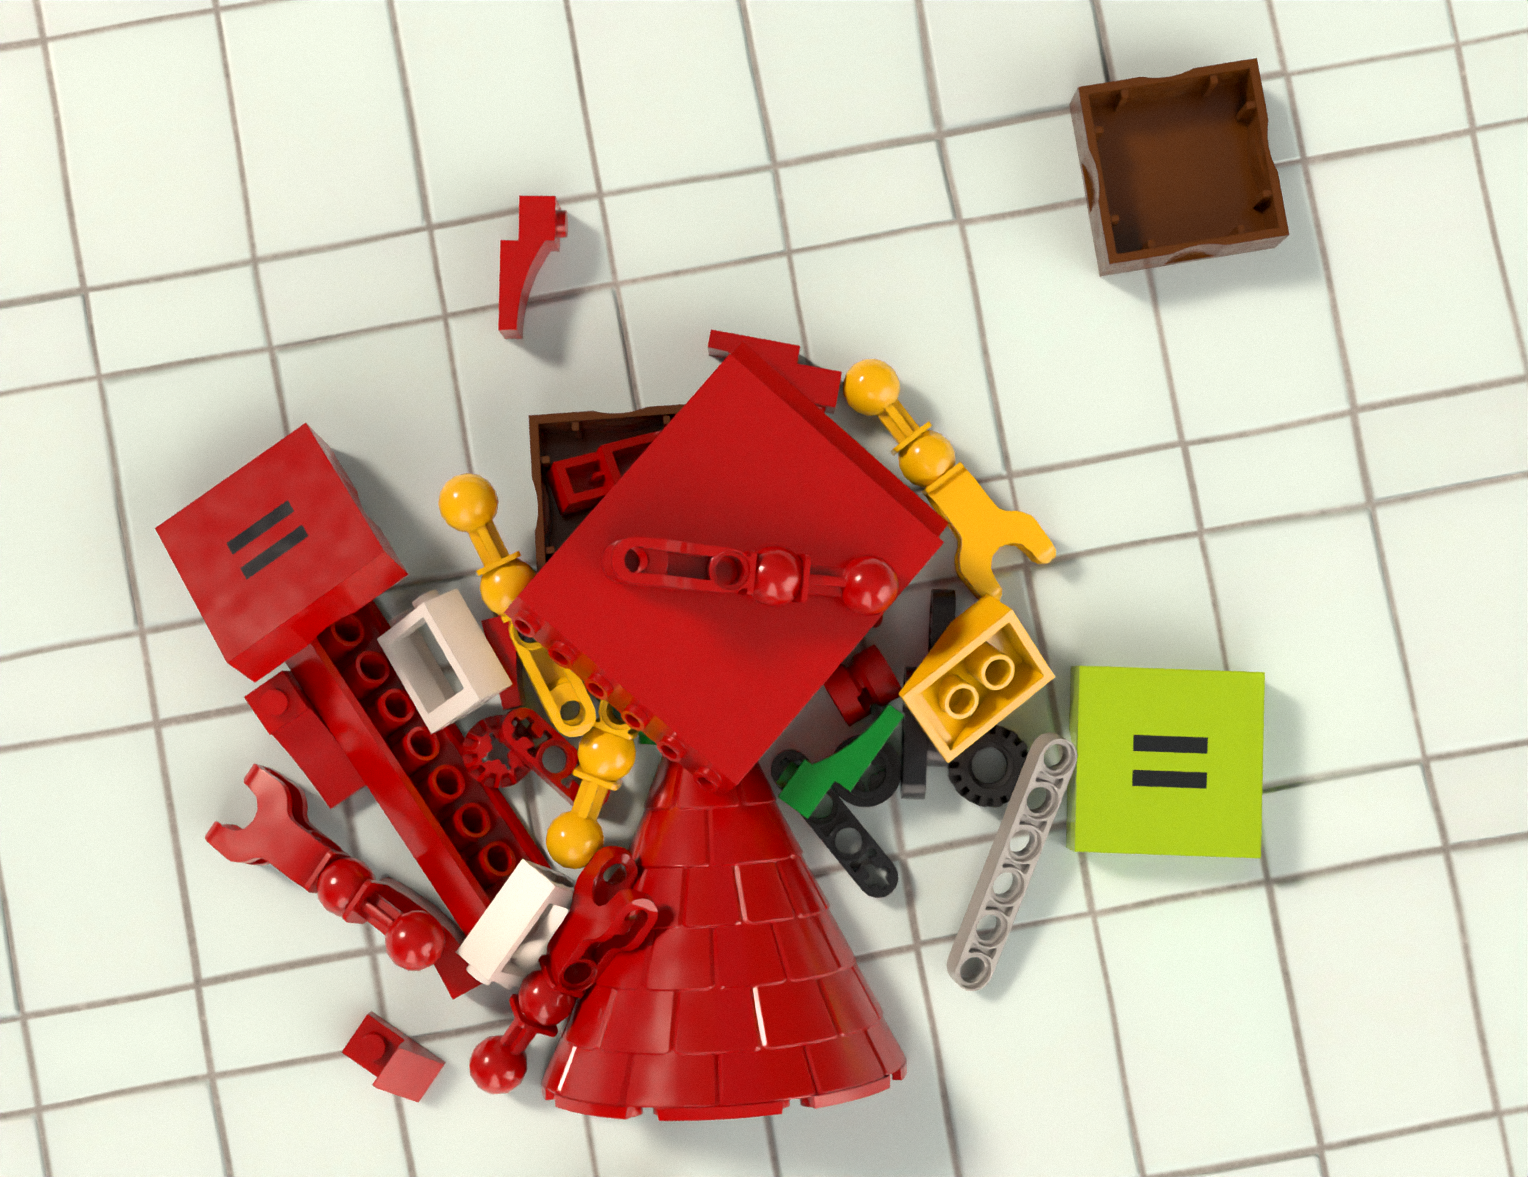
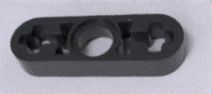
[900,666,928,799]

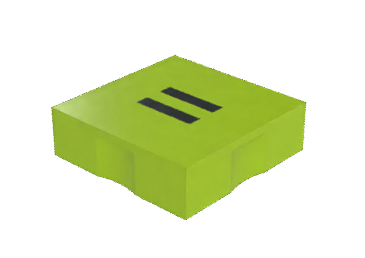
[1066,665,1265,859]

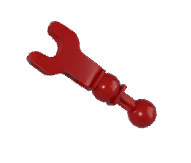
[601,536,899,616]
[205,764,446,971]
[469,846,658,1095]

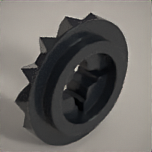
[832,734,902,807]

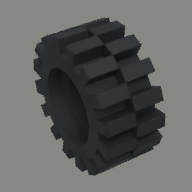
[947,725,1028,808]

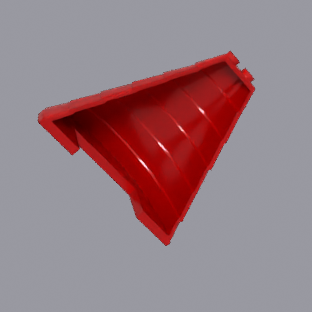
[541,755,907,1121]

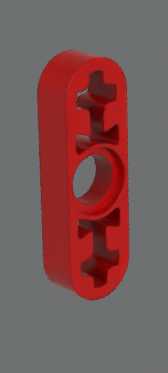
[498,708,610,806]

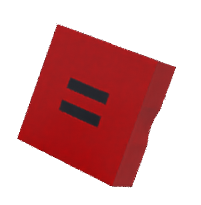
[155,423,409,683]

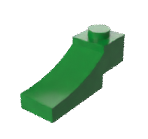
[776,704,904,819]

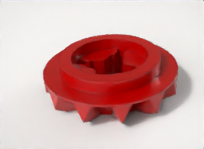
[462,715,535,788]

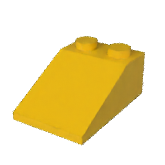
[899,593,1055,763]

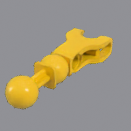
[843,358,1056,601]
[438,473,596,737]
[546,700,639,869]

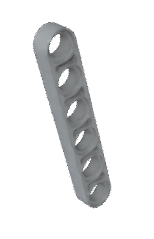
[946,732,1077,991]

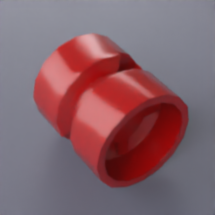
[823,644,902,727]

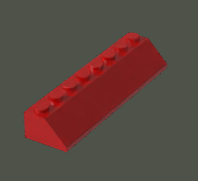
[285,600,552,937]

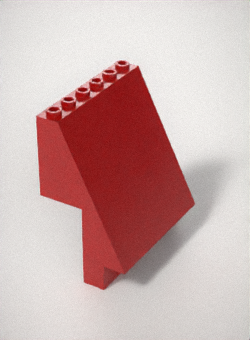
[504,341,949,797]

